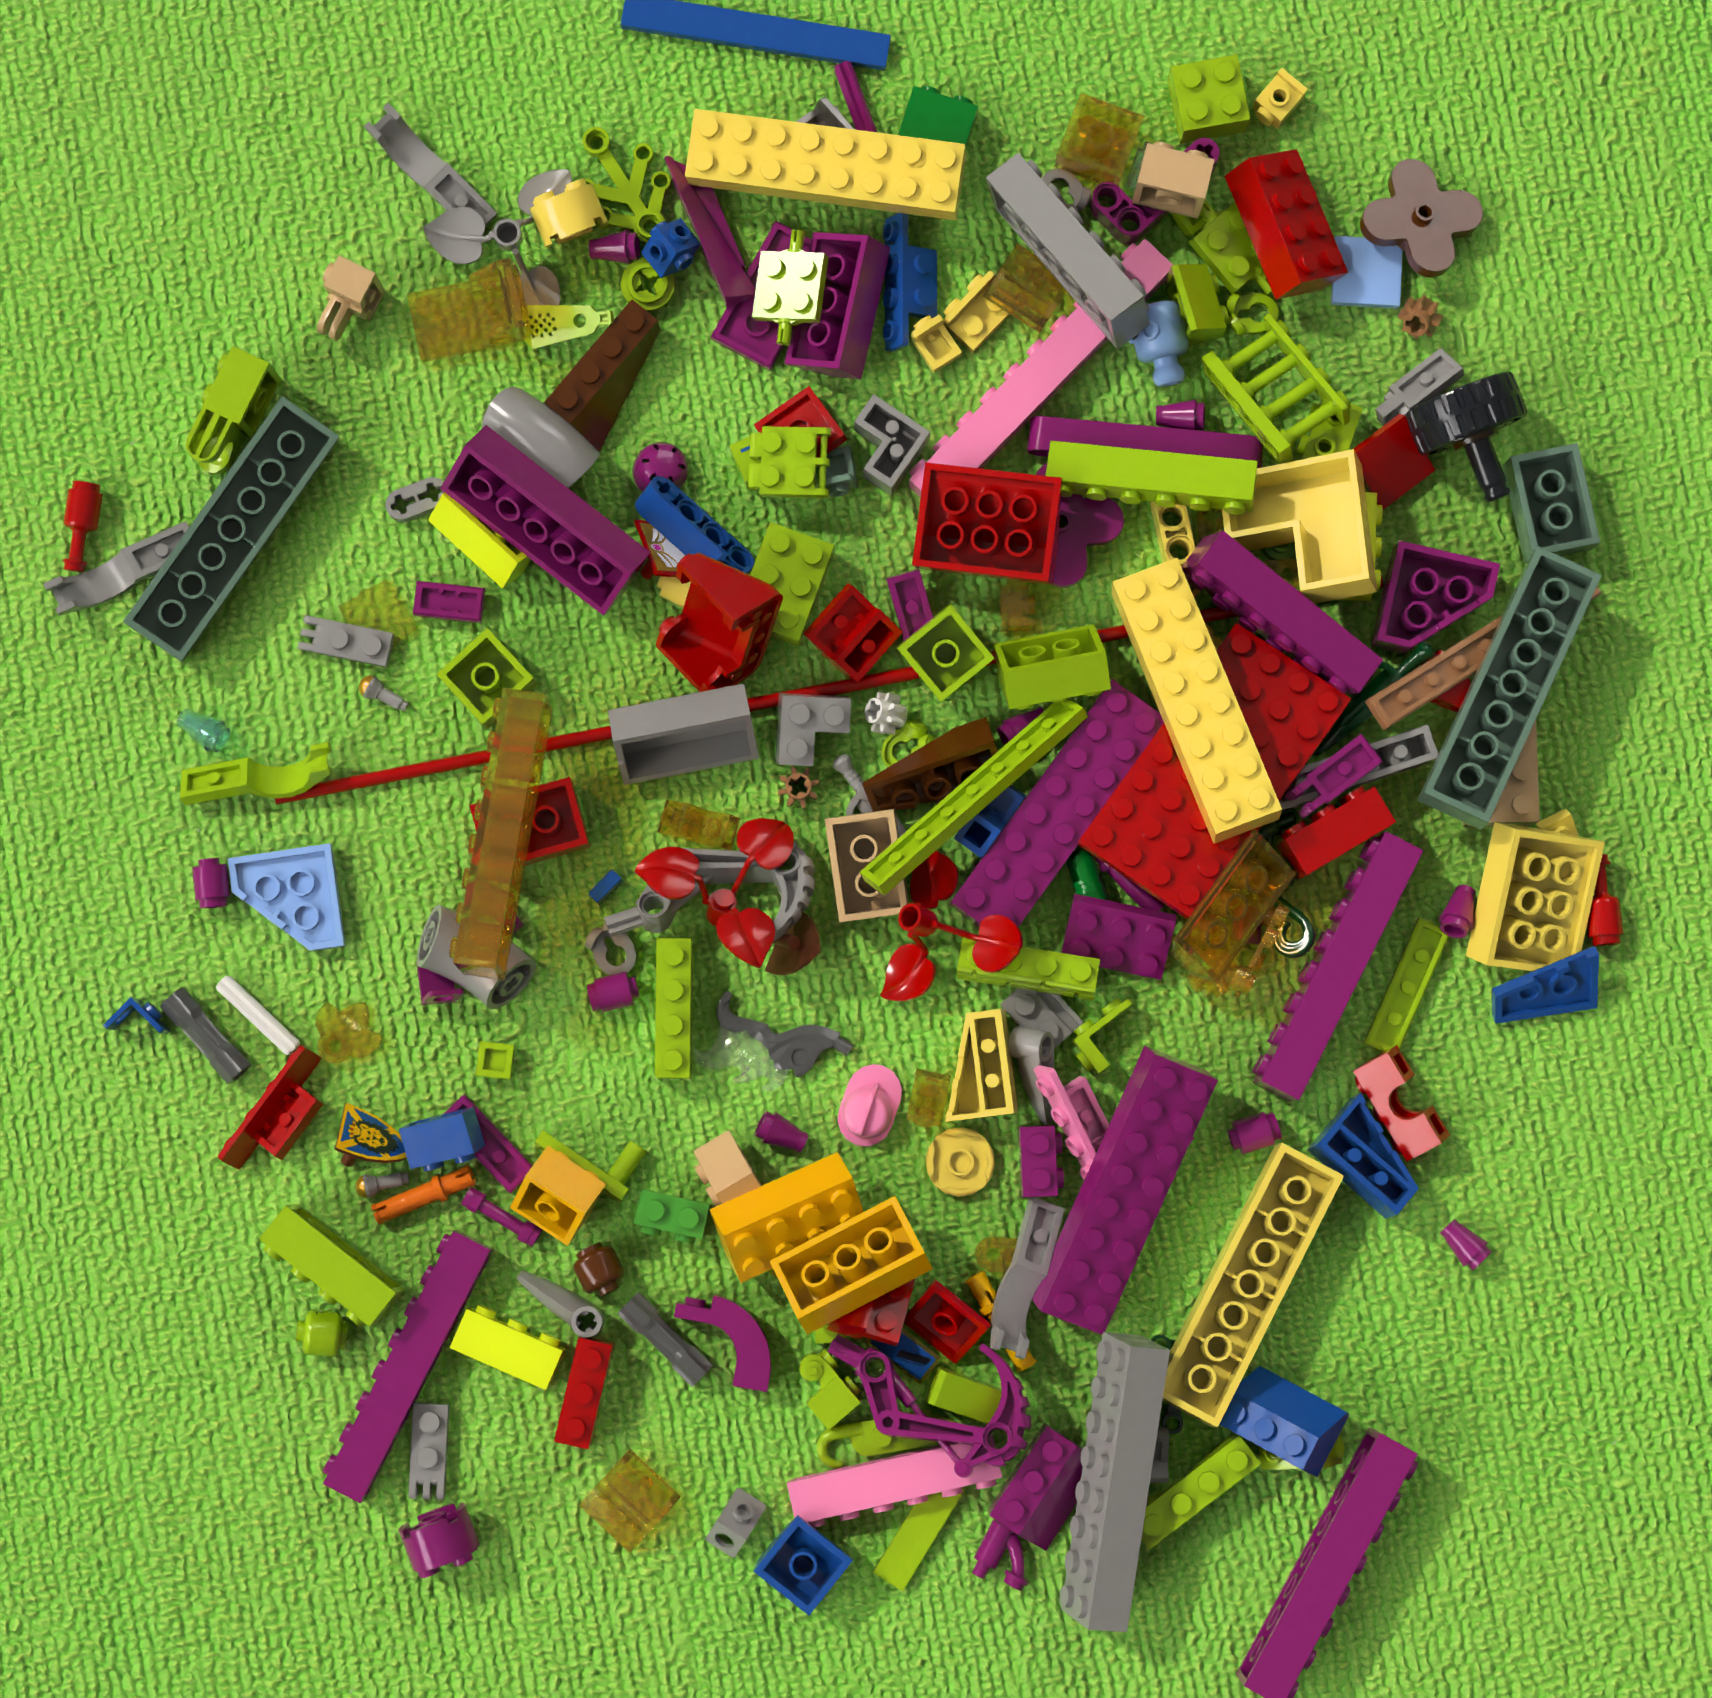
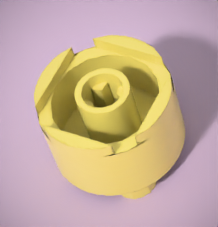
[530,178,608,248]

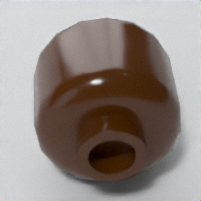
[573,1242,625,1297]

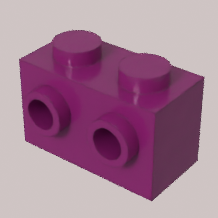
[1018,1126,1064,1197]

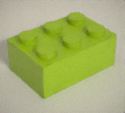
[750,522,835,647]
[993,624,1111,710]

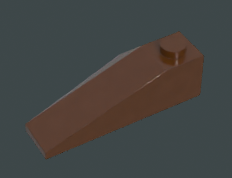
[862,717,998,812]

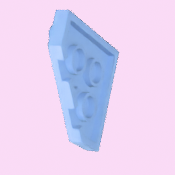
[228,843,346,951]

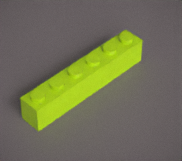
[1045,441,1257,515]

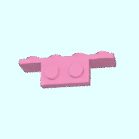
[1033,1065,1109,1180]

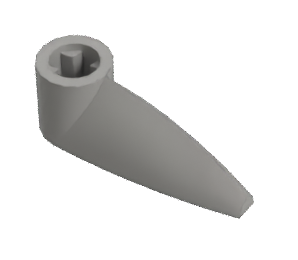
[1008,1027,1054,1126]
[517,1270,605,1337]

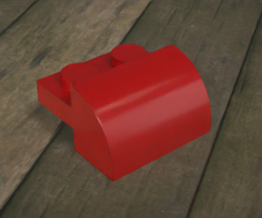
[803,583,903,683]
[827,1278,916,1347]

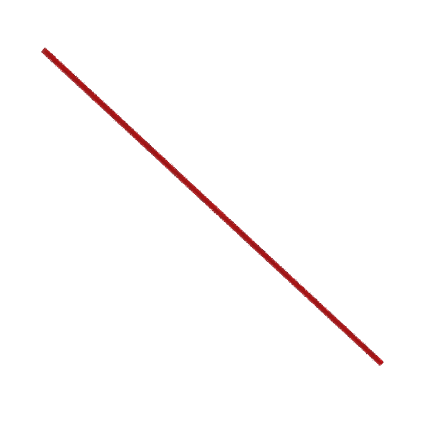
[275,576,1384,805]

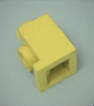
[1252,68,1308,130]

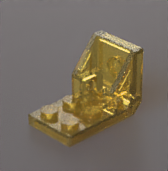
[407,258,533,362]

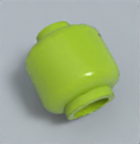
[295,1309,348,1357]

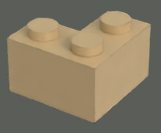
[693,1130,762,1206]

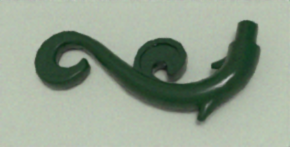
[1236,811,1315,958]

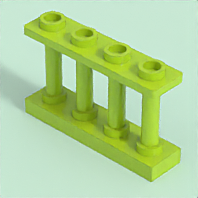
[1201,314,1351,464]

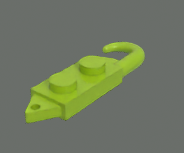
[817,1408,954,1468]

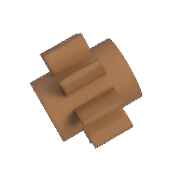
[1397,294,1443,339]
[778,766,819,809]

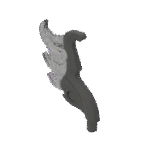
[693,992,854,1091]

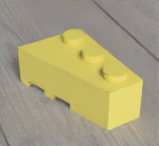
[945,1009,1019,1122]

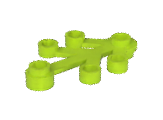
[582,127,672,244]

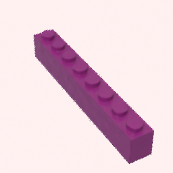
[322,1230,494,1503]

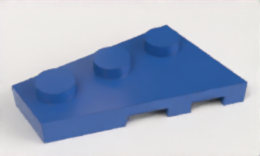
[1492,946,1599,1024]

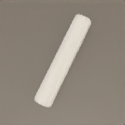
[216,976,300,1055]

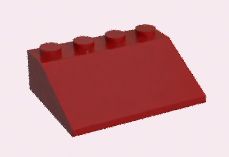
[912,462,1063,585]

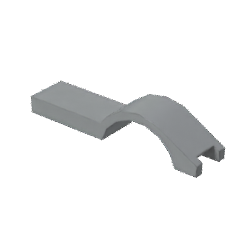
[364,103,497,227]
[43,521,189,616]
[990,1197,1065,1359]

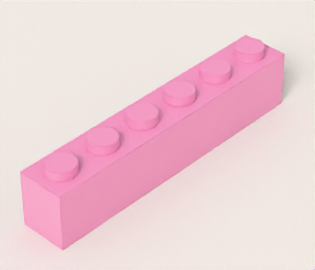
[787,1433,1002,1527]

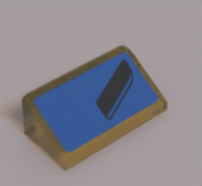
[865,1327,942,1384]

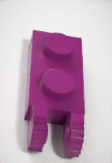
[1285,734,1382,819]

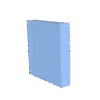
[1331,236,1403,309]

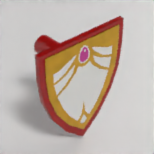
[634,520,685,579]

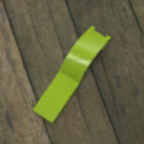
[180,742,331,805]

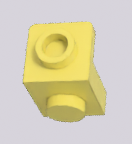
[911,314,962,374]

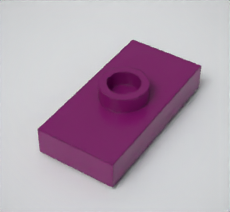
[413,581,486,624]

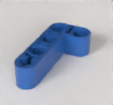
[635,476,755,574]

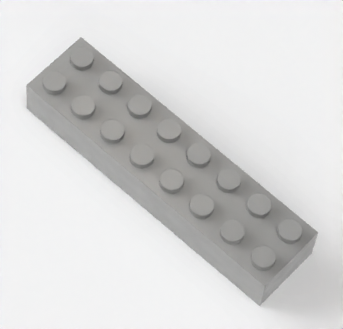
[1059,1332,1170,1632]

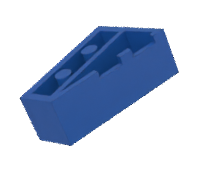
[1307,1093,1419,1219]

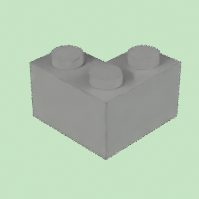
[854,394,930,496]
[775,693,851,766]

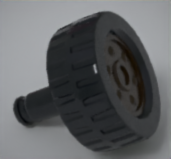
[1406,371,1527,503]

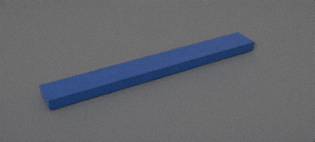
[620,0,891,71]

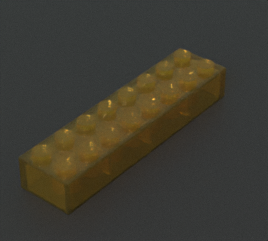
[449,688,553,981]

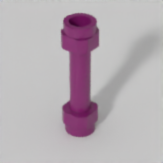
[461,1187,543,1247]

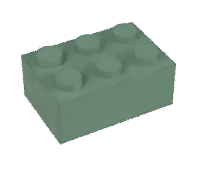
[1502,443,1600,563]

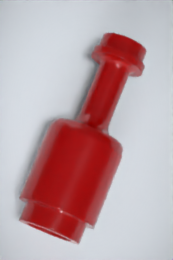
[63,481,103,573]
[1587,854,1624,946]

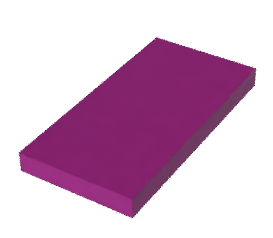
[711,221,812,371]

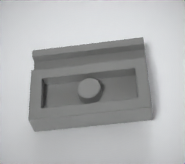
[1000,988,1083,1049]

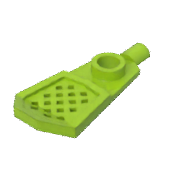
[519,305,614,349]

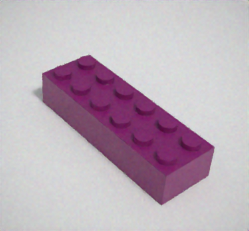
[440,425,651,616]
[1182,530,1383,695]

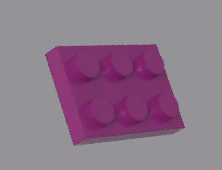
[1060,894,1177,980]

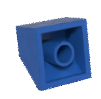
[754,1515,853,1615]

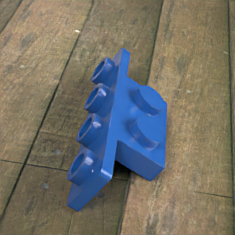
[883,213,937,352]

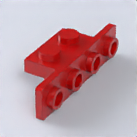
[218,1045,323,1169]

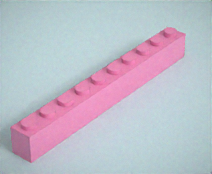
[909,239,1173,497]

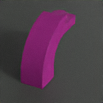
[674,1294,771,1392]

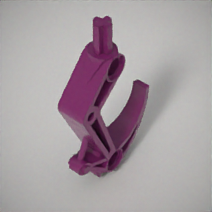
[828,1334,1031,1478]

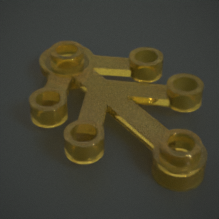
[1227,904,1289,998]

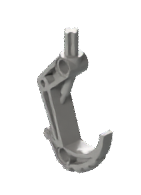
[604,841,815,942]

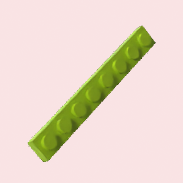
[859,698,1088,896]

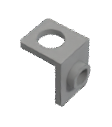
[705,1488,766,1558]

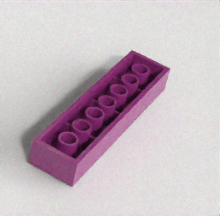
[950,679,1164,927]
[1251,831,1424,1101]
[1032,1045,1218,1335]
[1236,1427,1418,1698]

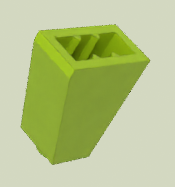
[927,1365,1002,1424]

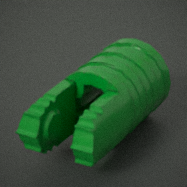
[1067,850,1110,901]

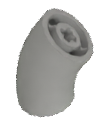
[481,386,600,488]
[417,904,536,1009]

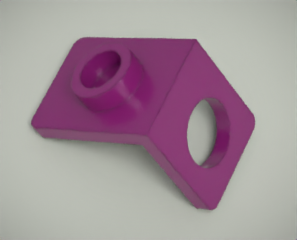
[416,962,463,1005]

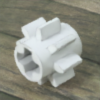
[865,692,907,735]

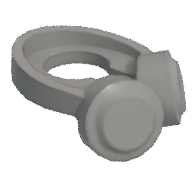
[1042,169,1091,213]
[585,923,636,975]

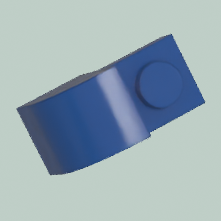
[954,785,1026,858]

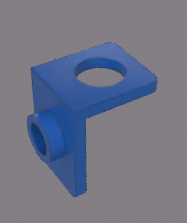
[103,997,171,1034]

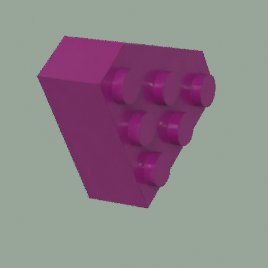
[1371,540,1500,654]

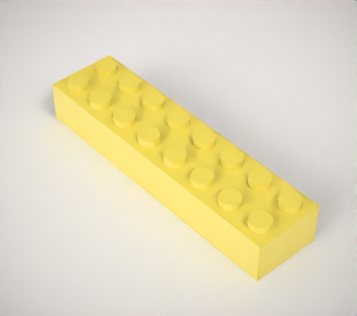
[685,109,967,220]
[1112,558,1282,844]
[1162,1143,1344,1428]

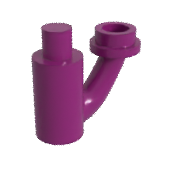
[972,1519,1029,1591]

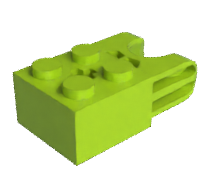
[186,346,281,475]

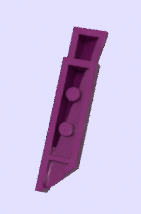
[664,156,756,308]

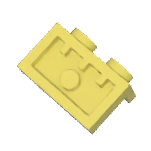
[943,270,1020,353]

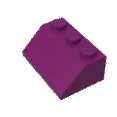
[987,1422,1083,1551]

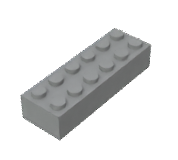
[986,153,1150,350]

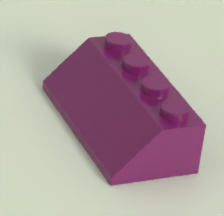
[784,232,890,380]

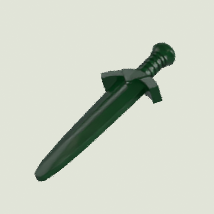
[1313,642,1435,756]

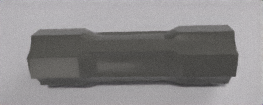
[160,987,252,1084]
[617,1292,713,1387]

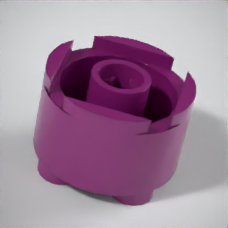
[398,1503,480,1578]

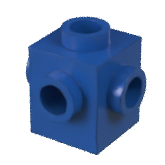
[641,218,701,278]

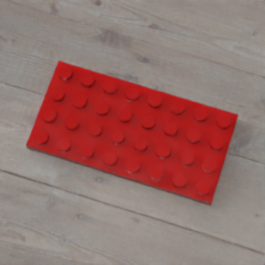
[1078,623,1351,923]

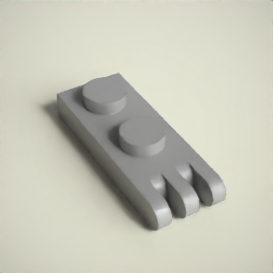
[297,615,395,668]
[409,1403,450,1500]

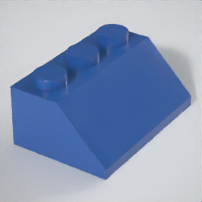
[1220,1366,1349,1477]

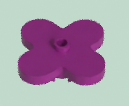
[1036,463,1124,588]

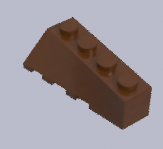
[544,299,660,452]

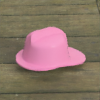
[838,1064,902,1147]

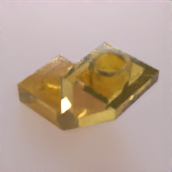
[657,800,740,851]

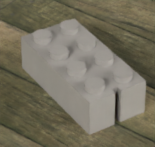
[608,684,759,785]

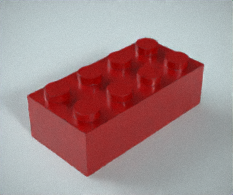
[1224,149,1348,300]

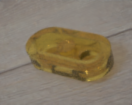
[975,1236,1018,1273]

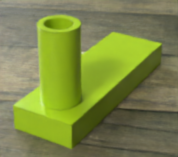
[535,1130,647,1204]

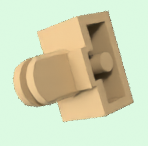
[316,255,385,341]

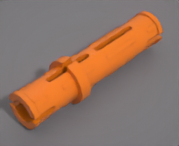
[371,1164,476,1225]

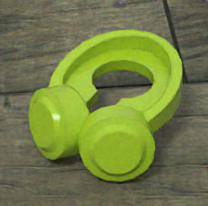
[1226,292,1279,336]
[881,719,935,767]

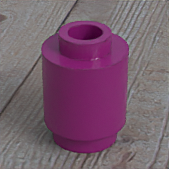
[192,858,230,909]
[587,971,640,1013]
[1227,1112,1282,1155]

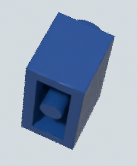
[399,1106,485,1171]

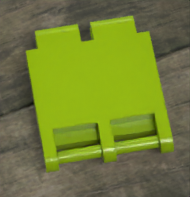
[748,426,831,498]

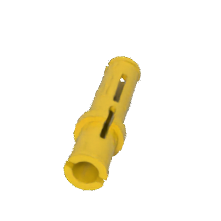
[965,1270,1037,1373]

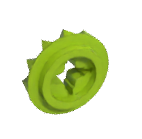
[621,258,675,312]

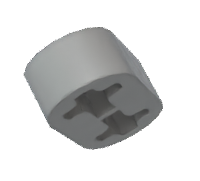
[385,477,445,523]

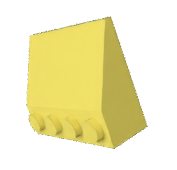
[1466,821,1605,971]

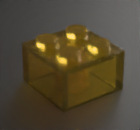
[1054,93,1144,186]

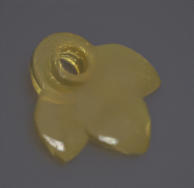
[315,1002,382,1063]

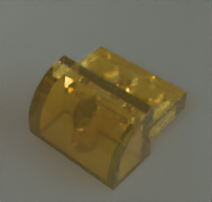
[579,1449,681,1553]

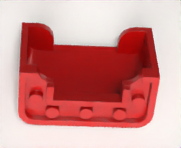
[655,553,783,692]

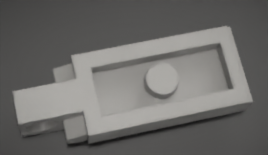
[1375,348,1464,426]

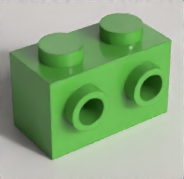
[634,1189,712,1244]

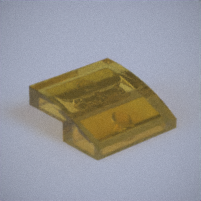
[982,243,1067,333]

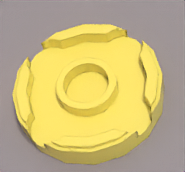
[925,1127,995,1197]

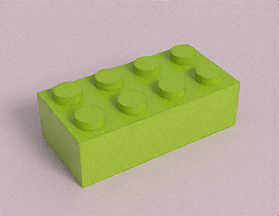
[259,1204,406,1327]

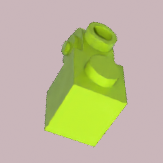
[799,1349,861,1430]

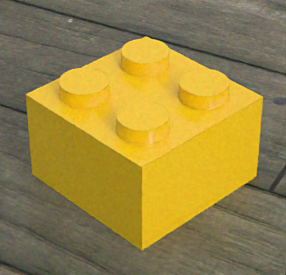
[510,1146,606,1246]

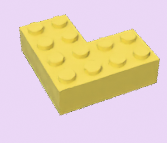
[1222,449,1377,604]

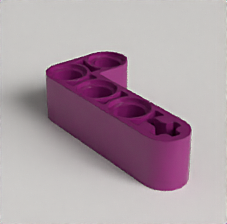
[1090,138,1220,245]

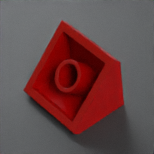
[904,1278,991,1365]

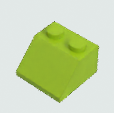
[1164,264,1229,346]

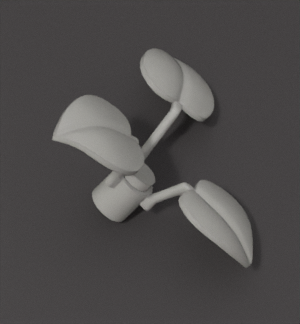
[423,169,572,327]

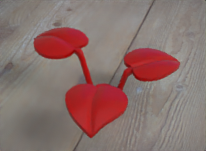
[635,818,794,968]
[880,851,1023,1002]

